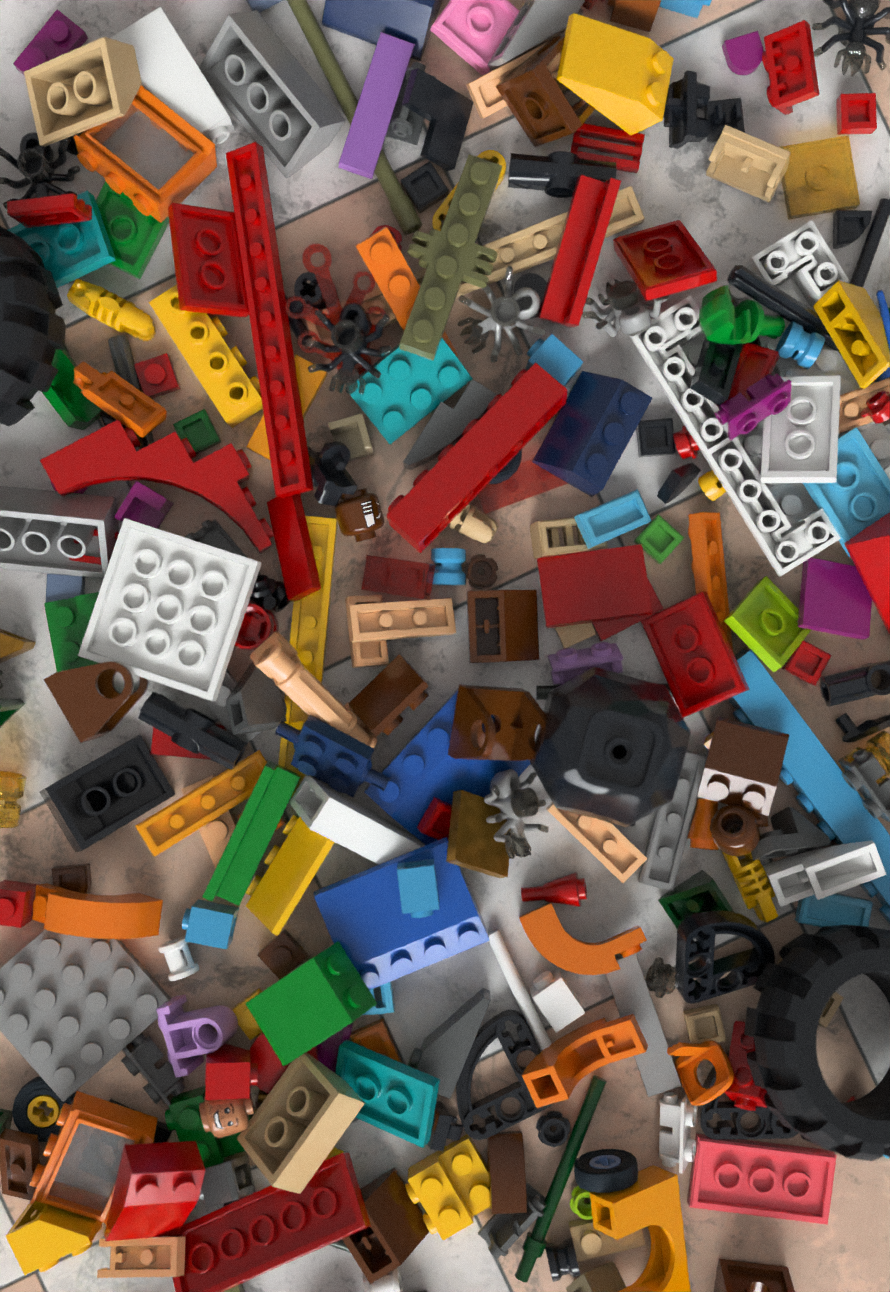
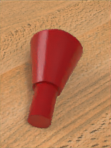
[521,872,587,907]

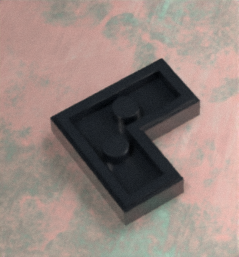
[402,68,474,171]

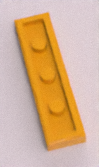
[135,750,267,857]

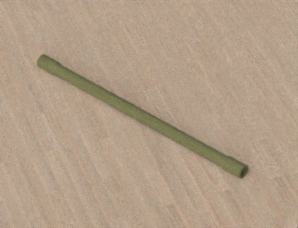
[287,0,423,235]

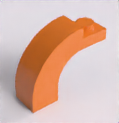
[32,883,163,939]
[519,902,647,975]
[522,1014,648,1108]

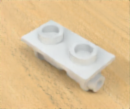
[659,1092,697,1174]

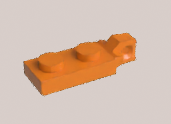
[73,361,167,438]

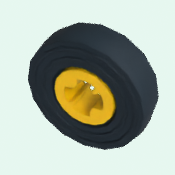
[12,1077,76,1142]

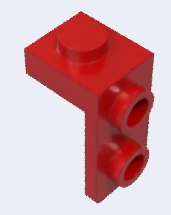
[725,1021,767,1111]

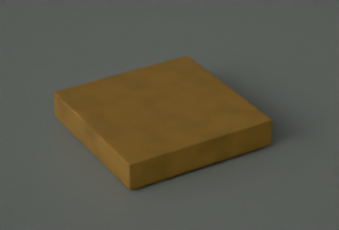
[446,790,512,878]

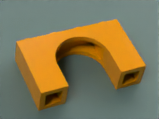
[590,1165,691,1292]

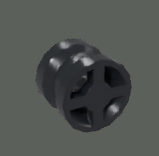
[545,1238,581,1282]

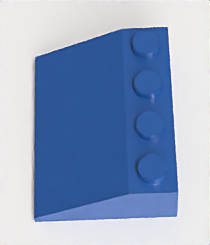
[364,688,531,845]
[313,837,490,990]

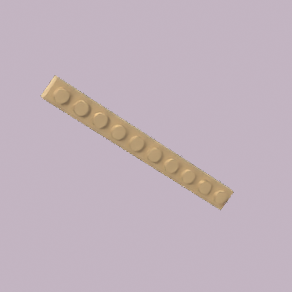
[305,186,645,353]

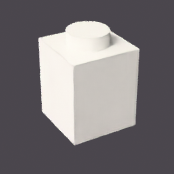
[529,969,585,1033]

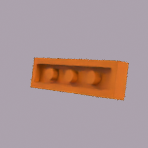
[355,227,458,356]
[688,512,733,651]

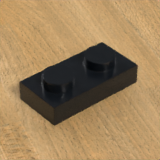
[690,337,742,406]

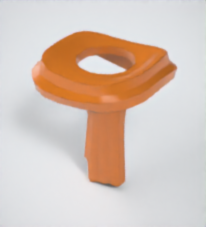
[667,1041,734,1106]

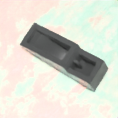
[403,379,496,470]

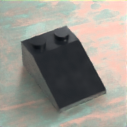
[39,735,175,852]

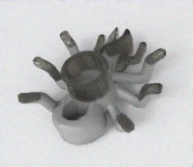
[458,266,546,363]
[582,279,670,337]
[484,769,549,859]

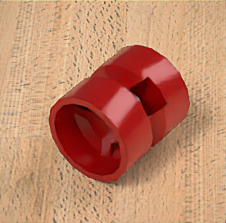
[235,603,279,650]

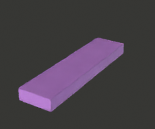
[338,32,415,179]

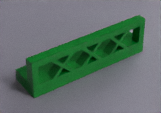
[42,349,102,430]
[202,761,301,906]

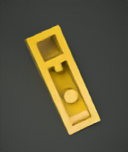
[813,280,890,388]

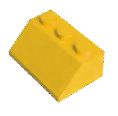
[246,814,335,936]

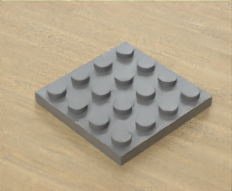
[0,930,171,1102]

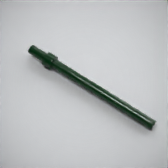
[515,1075,607,1282]

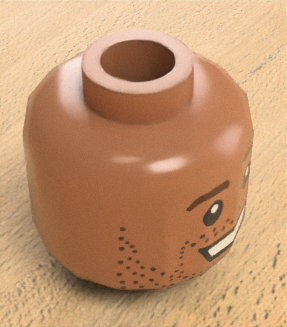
[199,1093,255,1138]

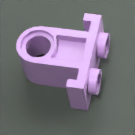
[156,994,238,1078]

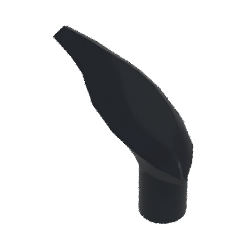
[835,713,890,743]

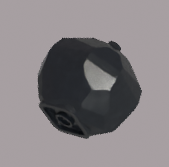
[530,667,691,827]

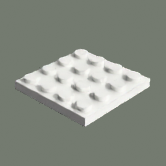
[78,518,262,701]

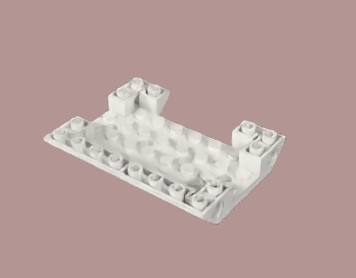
[629,220,890,577]

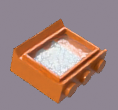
[74,85,217,223]
[29,1091,158,1226]

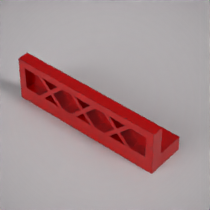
[537,175,621,328]

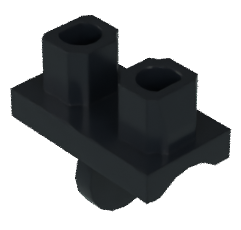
[663,70,710,149]
[307,441,358,506]

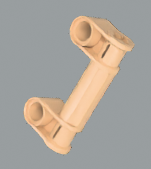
[250,631,377,748]

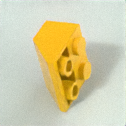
[6,1201,103,1275]

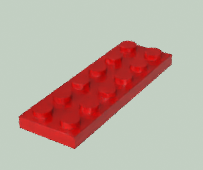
[163,1152,371,1292]

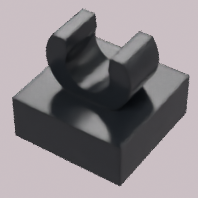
[703,98,745,142]
[427,1101,464,1151]

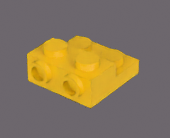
[405,1134,490,1240]

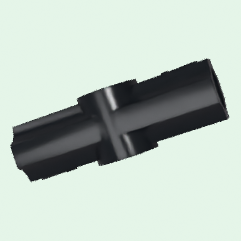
[508,151,617,198]
[819,660,890,707]
[138,692,248,770]

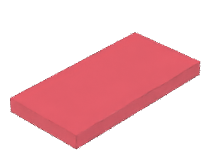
[687,1133,837,1225]

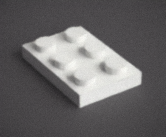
[761,375,841,483]

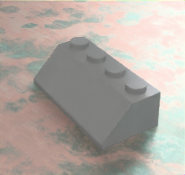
[199,10,346,178]
[0,486,118,579]

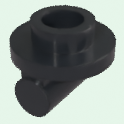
[250,575,277,610]

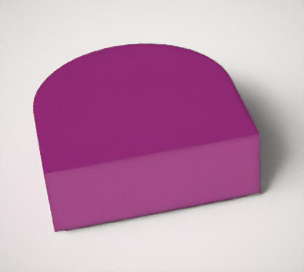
[722,31,764,76]

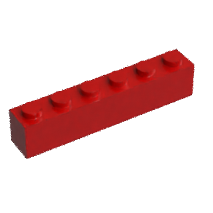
[386,362,568,553]

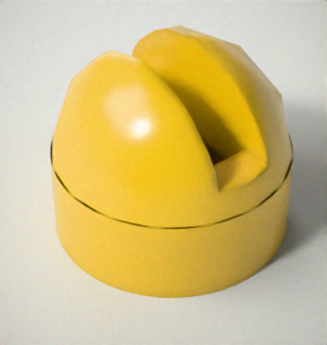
[698,470,726,501]

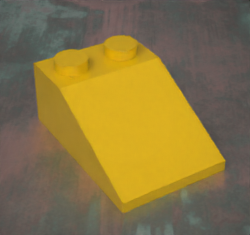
[556,13,674,136]

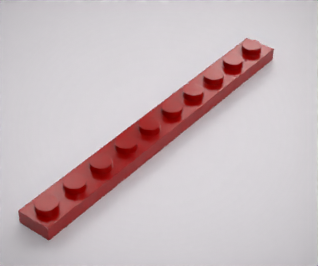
[226,142,314,498]

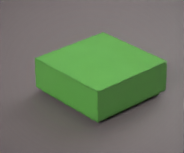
[634,514,684,564]

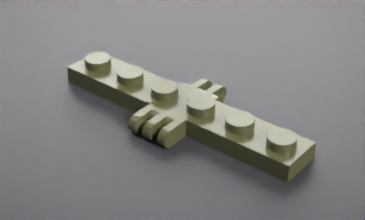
[399,154,502,361]

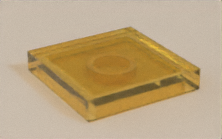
[780,135,860,220]

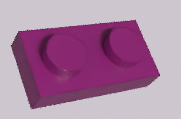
[13,9,88,75]

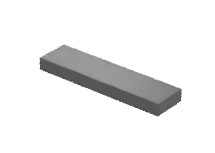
[638,750,707,891]
[606,953,682,1097]

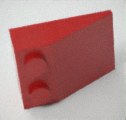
[104,1141,205,1241]

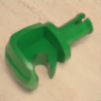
[699,285,785,345]

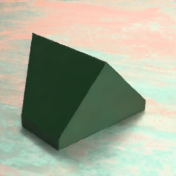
[658,870,734,929]

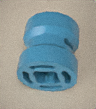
[775,321,825,370]
[431,548,466,585]

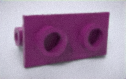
[715,373,791,440]

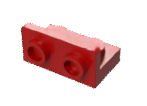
[762,20,820,115]

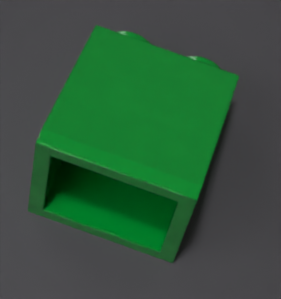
[245,941,378,1066]

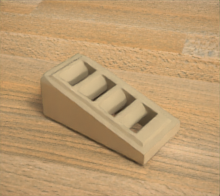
[530,517,608,559]

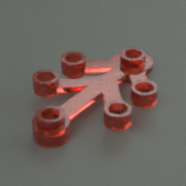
[285,243,387,381]

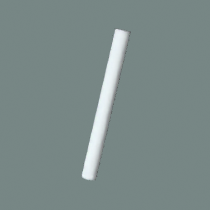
[488,929,552,1052]

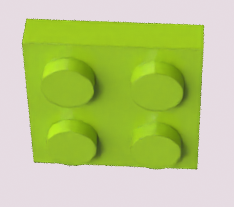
[724,576,811,672]

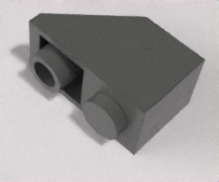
[226,662,287,735]

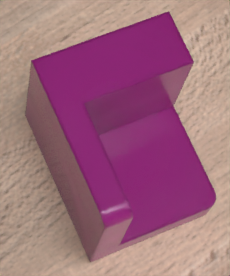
[115,481,174,529]

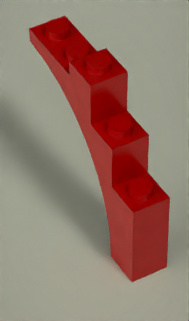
[40,419,274,553]

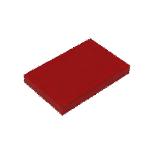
[168,202,249,318]
[613,220,717,301]
[537,544,653,629]
[641,591,750,718]

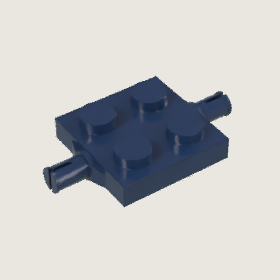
[275,715,391,798]

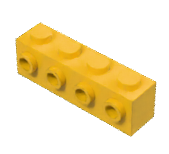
[149,284,263,428]

